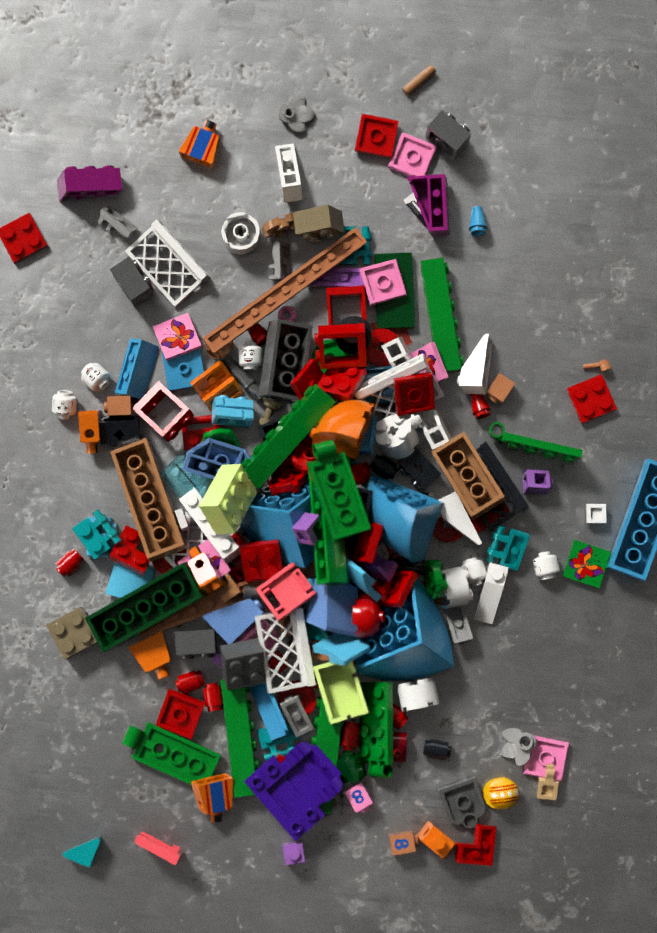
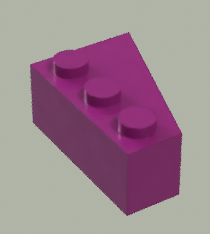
[57,165,122,202]
[407,174,450,236]

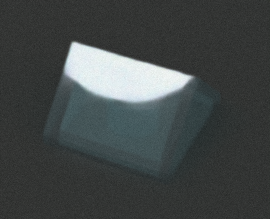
[162,450,213,498]

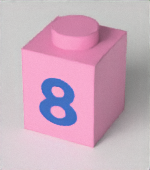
[344,782,373,814]

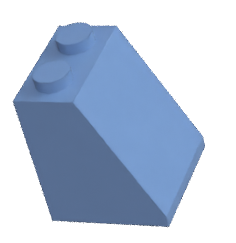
[304,579,358,637]
[203,598,265,644]

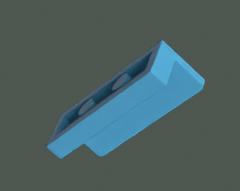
[115,338,158,400]
[250,683,290,742]

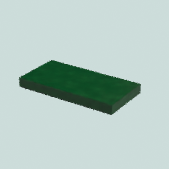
[374,252,415,329]

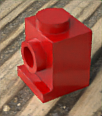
[349,462,371,485]
[268,650,290,677]

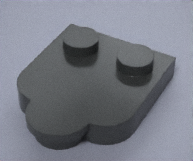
[438,776,486,830]

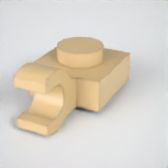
[536,764,559,800]

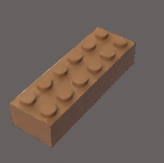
[110,438,188,562]

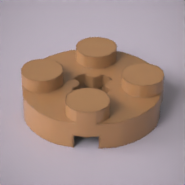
[262,213,295,238]

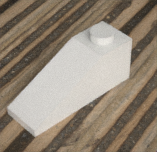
[275,143,303,203]
[457,334,493,394]
[438,491,482,546]
[473,563,509,624]

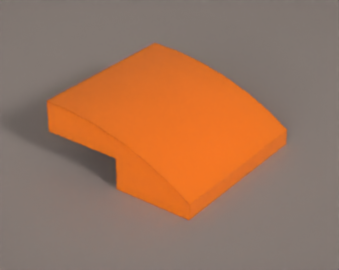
[190,360,244,412]

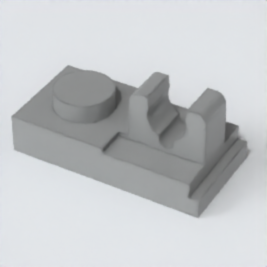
[98,206,138,238]
[269,241,290,281]
[444,605,473,645]
[280,695,314,738]

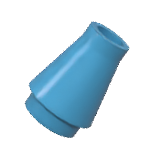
[469,206,488,236]

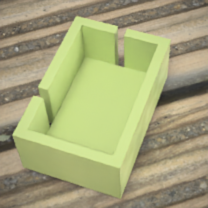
[199,464,257,534]
[313,661,368,725]

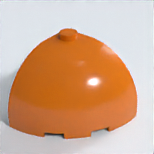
[310,400,375,459]

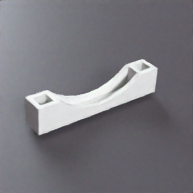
[382,336,452,450]

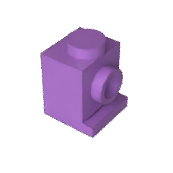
[522,469,553,495]

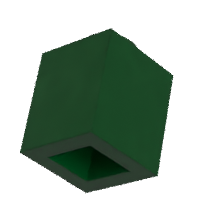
[336,751,367,783]

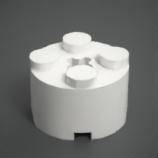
[221,212,260,255]
[375,414,419,459]
[441,567,473,609]
[397,678,440,712]

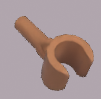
[583,360,611,372]

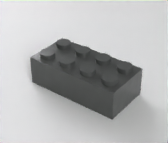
[259,319,313,403]

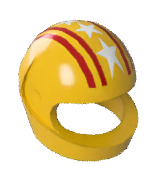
[483,777,519,809]

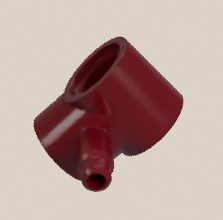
[393,732,407,762]

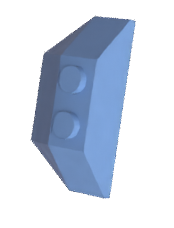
[182,438,255,487]

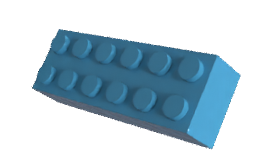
[606,458,657,582]

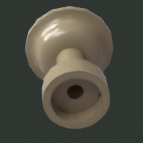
[257,397,284,425]

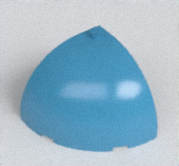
[367,475,443,563]
[240,480,315,568]
[355,578,454,681]

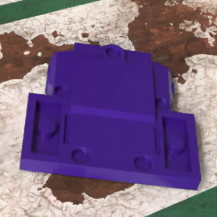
[244,741,343,841]

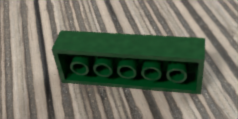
[85,562,208,653]

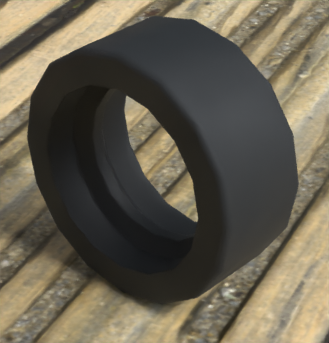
[336,316,372,354]

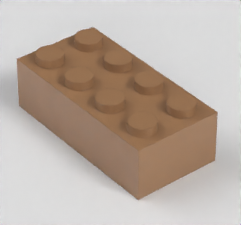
[432,432,506,520]

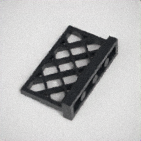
[476,442,529,532]

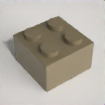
[293,205,345,243]
[46,607,97,660]

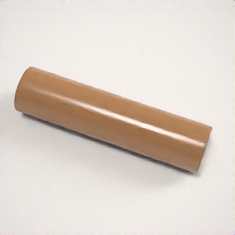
[402,65,436,96]

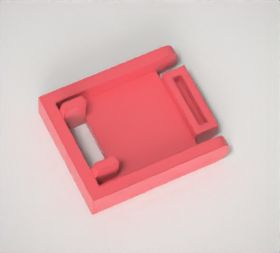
[255,562,317,622]
[135,832,183,865]

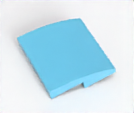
[346,557,382,602]
[105,562,156,598]
[313,633,370,666]

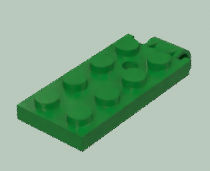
[488,422,583,464]
[306,439,371,541]
[359,682,393,779]
[122,722,221,785]

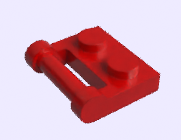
[182,415,220,451]

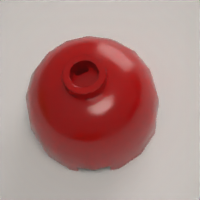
[352,599,386,638]

